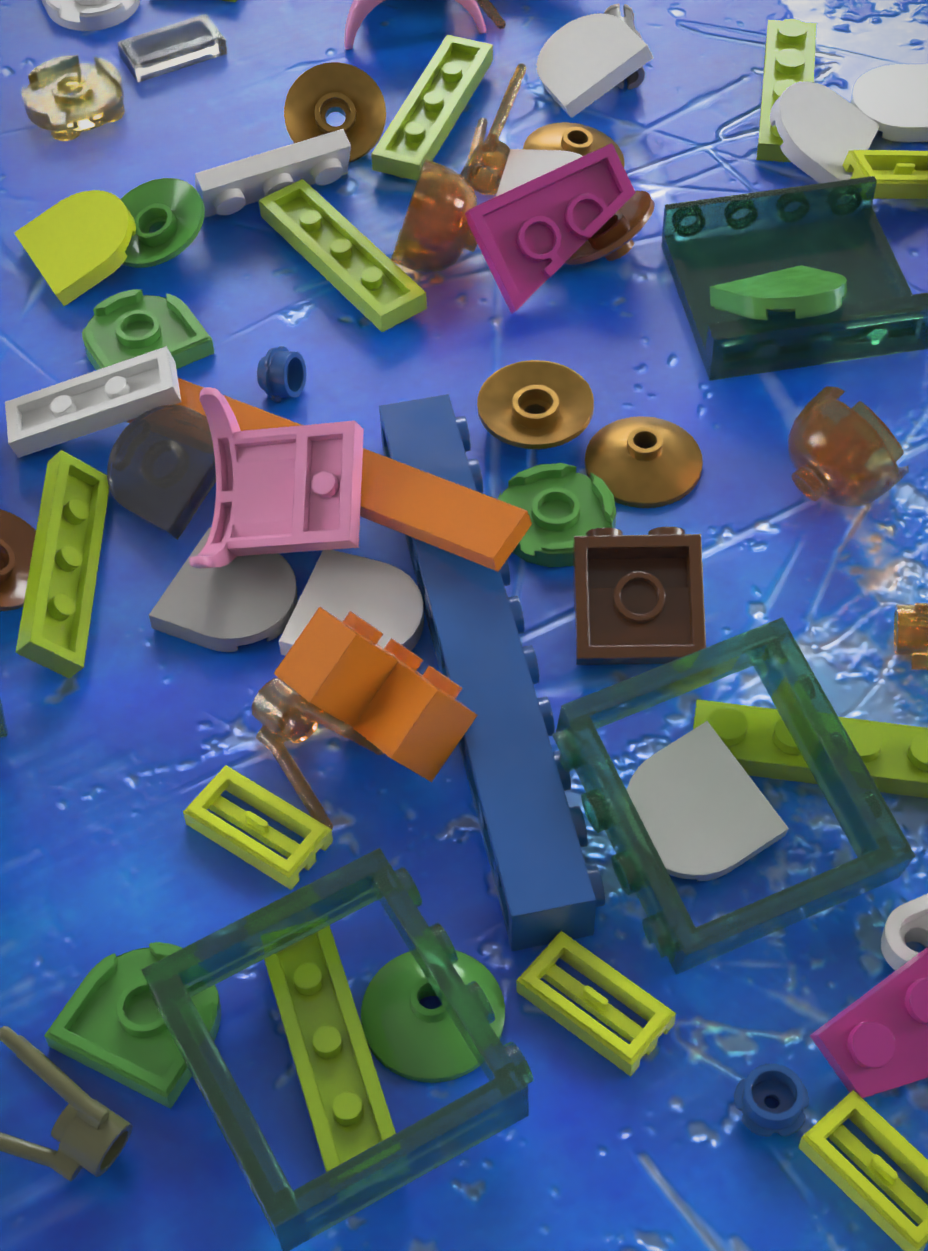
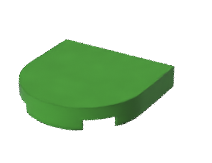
[709,265,847,320]
[82,289,215,370]
[44,942,221,1109]

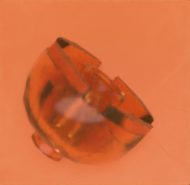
[391,159,477,272]
[788,386,909,508]

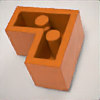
[273,607,478,782]

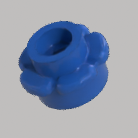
[257,346,306,403]
[734,1064,809,1137]

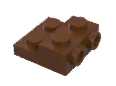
[573,527,707,665]

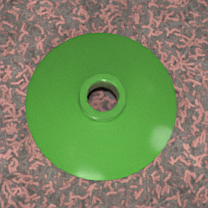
[121,178,205,268]
[361,947,505,1083]

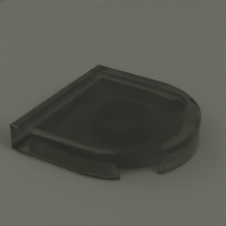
[107,405,216,540]

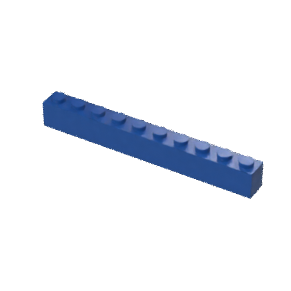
[379,394,605,951]

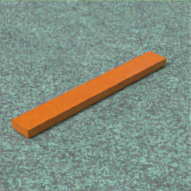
[127,378,532,572]

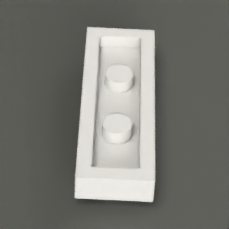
[195,129,351,218]
[5,346,182,458]

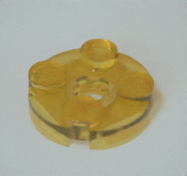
[21,55,125,141]

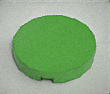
[498,463,616,567]

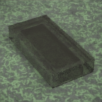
[117,14,227,83]

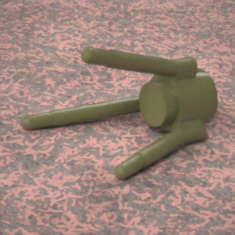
[0,1026,133,1182]

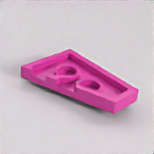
[464,143,636,314]
[809,947,928,1098]

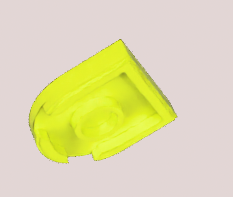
[14,190,136,306]

